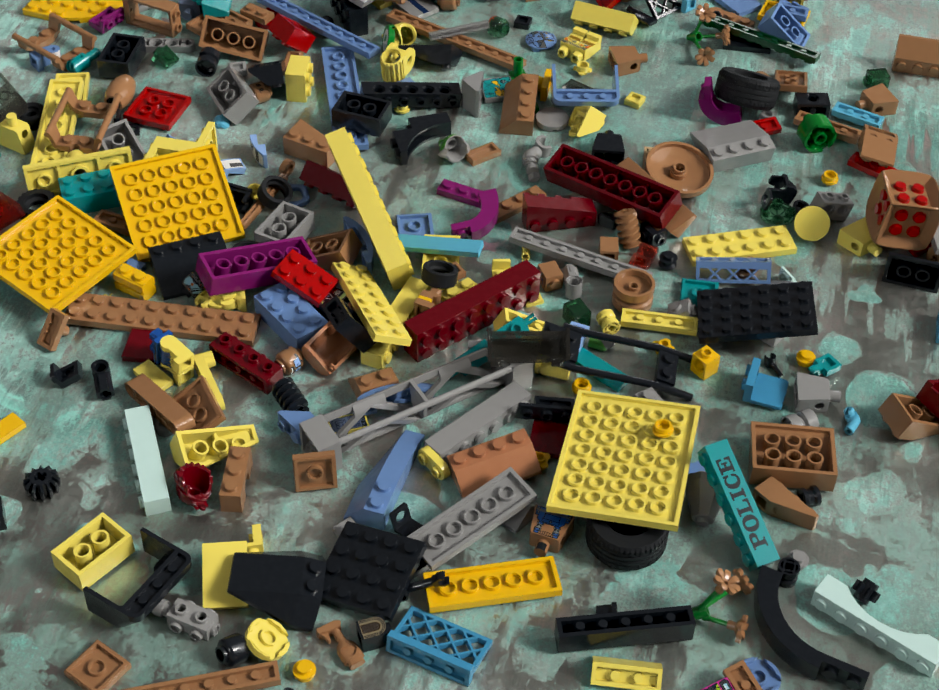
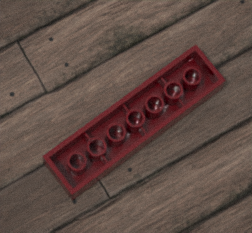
[543,144,683,229]
[404,259,541,363]

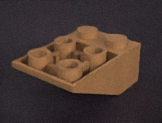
[857,124,898,168]

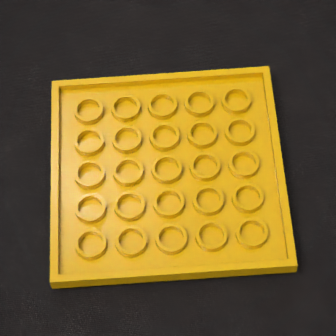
[109,144,245,262]
[0,195,137,313]

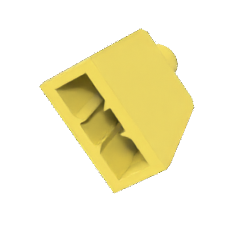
[0,112,35,155]
[837,217,883,257]

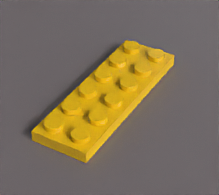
[423,556,563,613]

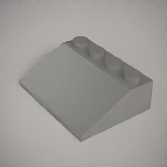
[690,120,776,173]

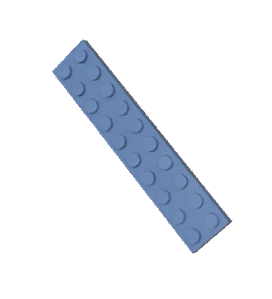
[321,46,369,151]

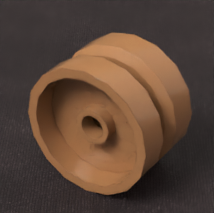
[612,268,655,313]

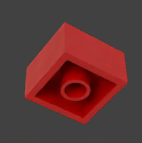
[268,13,316,53]

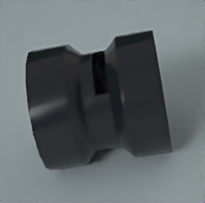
[777,557,800,588]

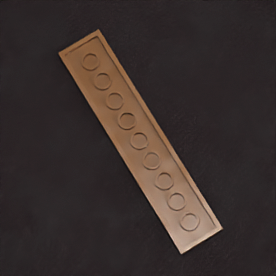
[65,293,261,347]

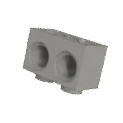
[810,191,854,221]

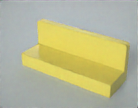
[590,656,663,690]

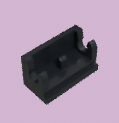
[228,182,254,214]

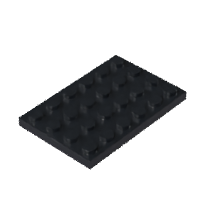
[697,281,818,344]

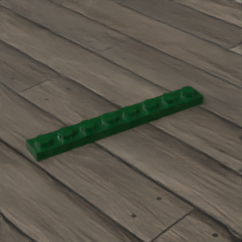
[702,15,821,64]

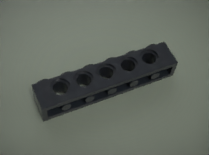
[360,82,462,108]

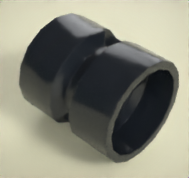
[195,47,220,77]

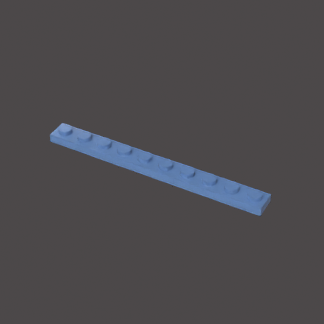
[257,0,380,59]

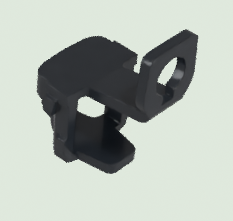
[761,174,797,211]

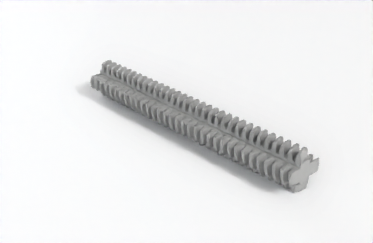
[428,20,490,42]

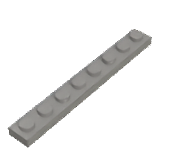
[509,226,653,278]

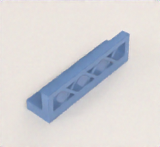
[696,257,772,284]

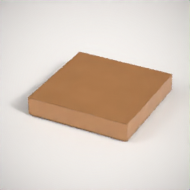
[292,450,338,492]
[64,639,132,690]

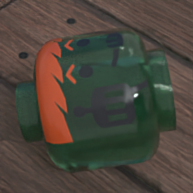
[487,16,510,38]

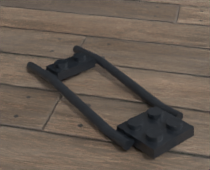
[537,321,693,401]

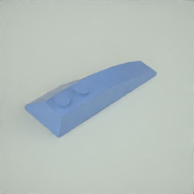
[344,430,425,530]

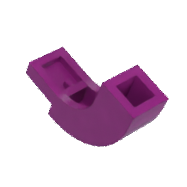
[698,76,742,125]
[451,188,499,240]

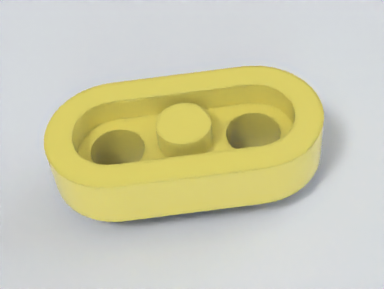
[417,445,450,480]

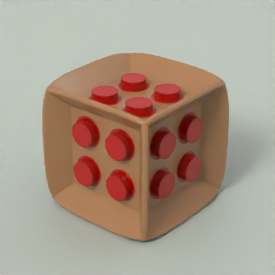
[865,169,939,250]

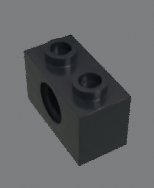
[792,92,831,118]

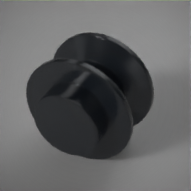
[658,251,678,270]

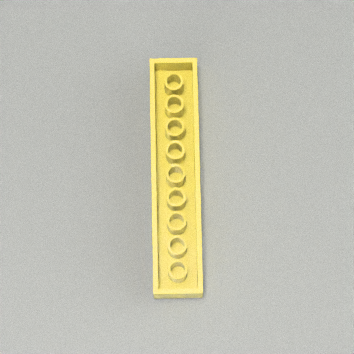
[325,127,415,291]

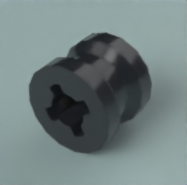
[797,485,822,507]

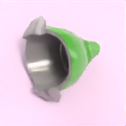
[438,134,470,163]

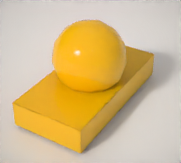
[538,69,551,102]

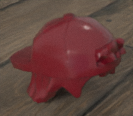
[173,462,213,511]

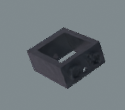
[322,295,376,353]

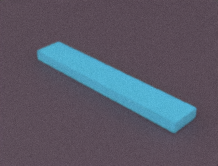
[398,234,484,258]

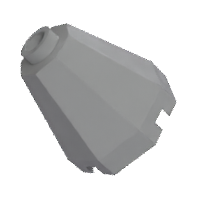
[685,471,721,527]

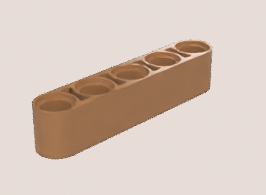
[124,373,196,434]

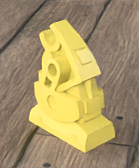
[194,290,247,312]

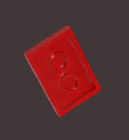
[270,249,339,308]

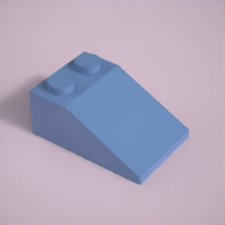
[758,2,810,47]

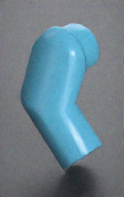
[843,407,861,435]

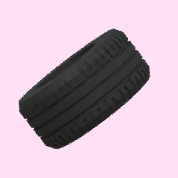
[714,67,781,111]
[585,518,669,571]

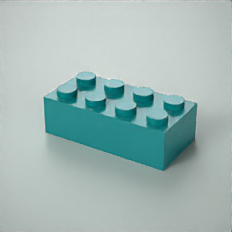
[58,169,120,213]

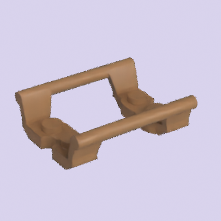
[12,13,97,71]
[44,87,122,154]

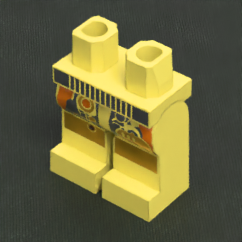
[558,26,602,64]

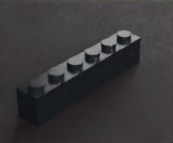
[554,605,696,653]

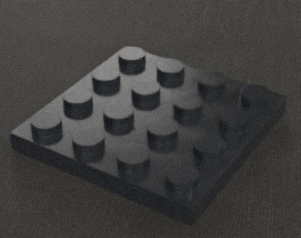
[322,521,427,622]

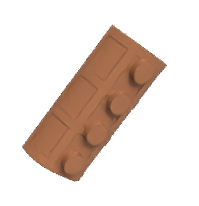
[302,302,358,376]

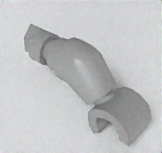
[522,135,552,182]

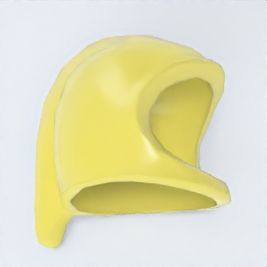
[381,22,417,45]

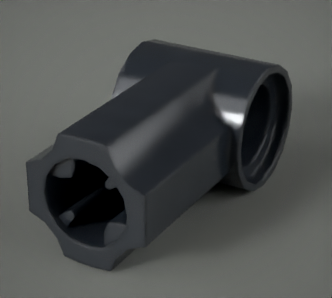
[91,359,115,401]

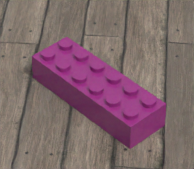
[195,236,318,296]

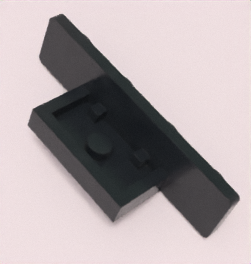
[515,396,575,423]

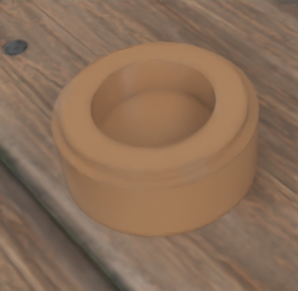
[279,158,295,176]

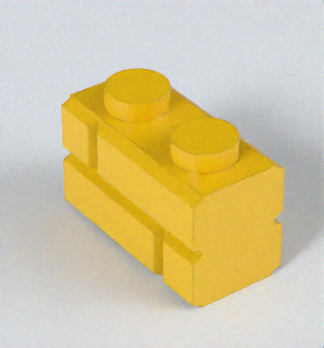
[113,263,157,301]

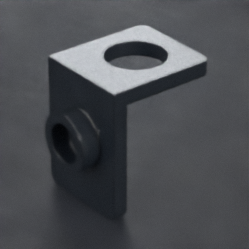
[389,502,423,537]

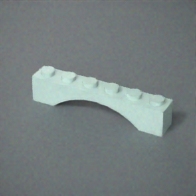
[810,574,939,678]

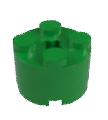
[796,113,837,153]

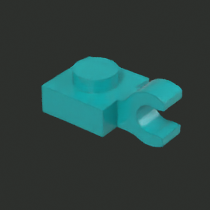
[808,353,842,377]

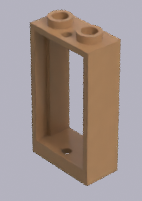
[122,0,182,38]

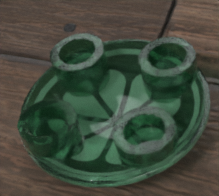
[760,198,796,226]

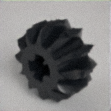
[23,465,61,501]

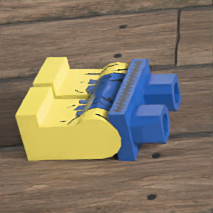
[149,328,194,387]

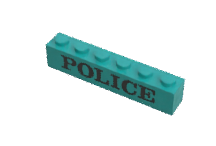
[697,439,780,572]

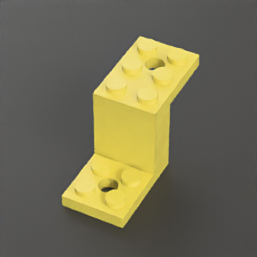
[143,121,218,159]

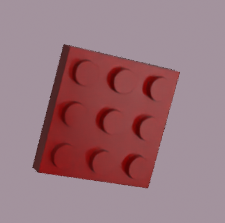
[123,86,191,131]

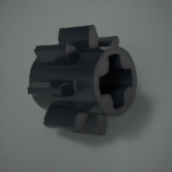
[851,577,881,605]

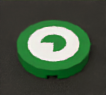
[381,24,395,53]

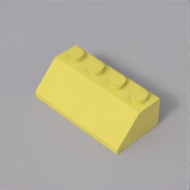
[571,0,639,37]

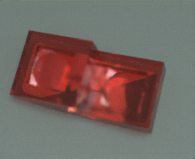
[628,242,659,270]

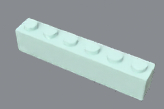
[122,405,172,516]

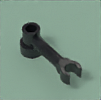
[401,571,449,602]

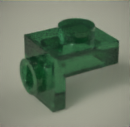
[151,45,179,69]

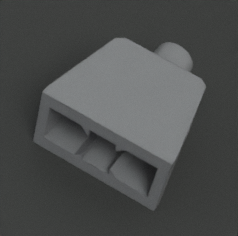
[794,372,841,413]

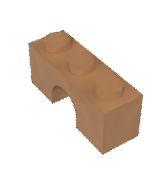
[219,446,253,513]

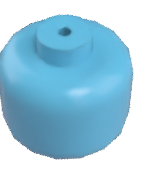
[214,114,230,129]

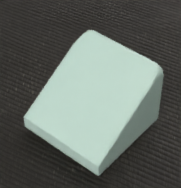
[778,266,797,282]

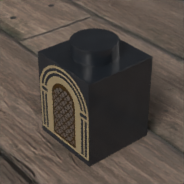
[356,614,391,653]

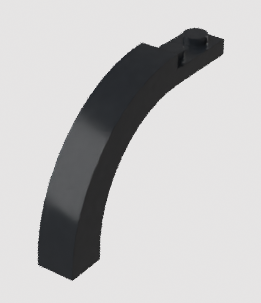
[754,565,870,690]

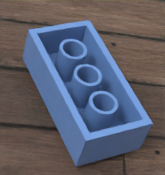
[253,283,328,351]

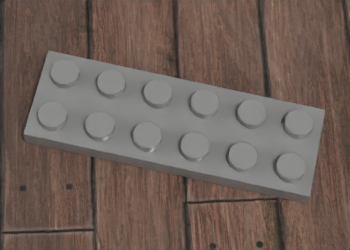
[407,467,537,571]

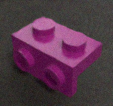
[89,6,125,34]

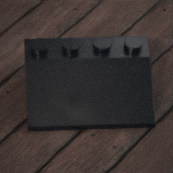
[148,231,227,300]

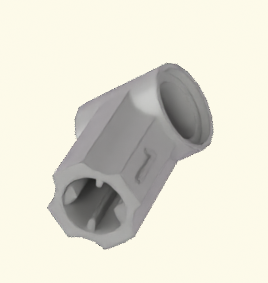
[561,264,583,300]

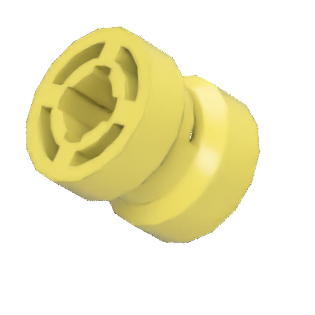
[596,309,621,335]

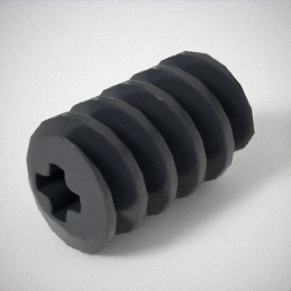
[272,377,309,411]

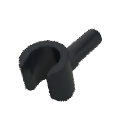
[764,353,784,378]

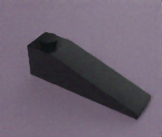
[398,44,463,69]

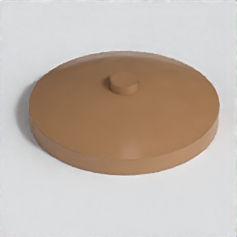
[644,141,714,198]

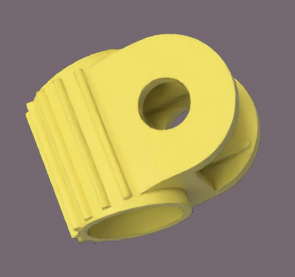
[380,42,416,82]

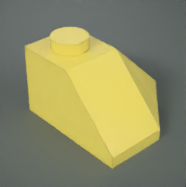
[568,106,606,137]

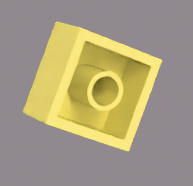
[285,55,314,103]

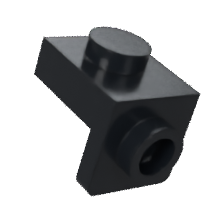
[639,221,668,249]
[49,360,83,389]

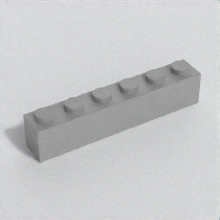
[424,381,531,464]

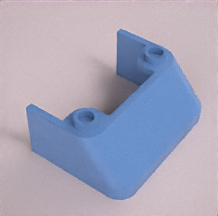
[550,64,620,107]

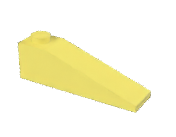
[169,424,259,467]

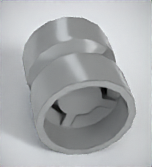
[780,408,819,427]

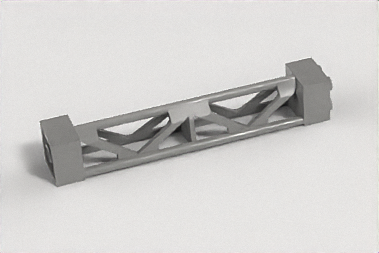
[299,334,535,471]

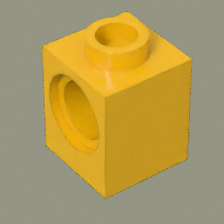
[690,345,720,381]

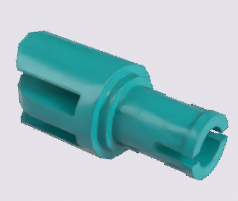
[66,48,101,73]

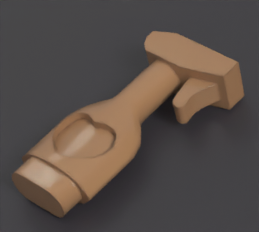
[316,620,365,670]

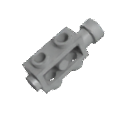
[152,598,220,642]

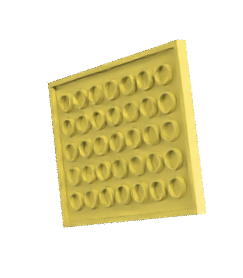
[546,389,701,532]

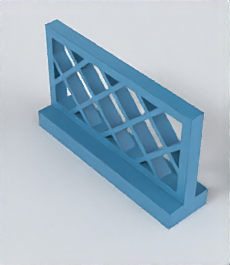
[386,606,493,687]

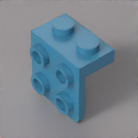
[741,357,789,410]

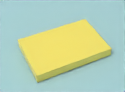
[202,541,249,610]

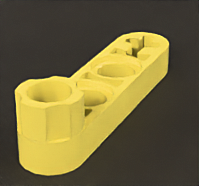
[193,350,226,411]

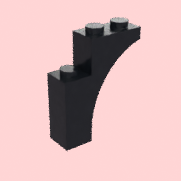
[390,112,451,166]

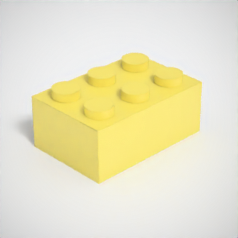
[50,512,135,591]

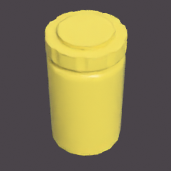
[534,355,571,381]

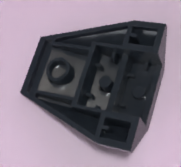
[227,551,327,633]

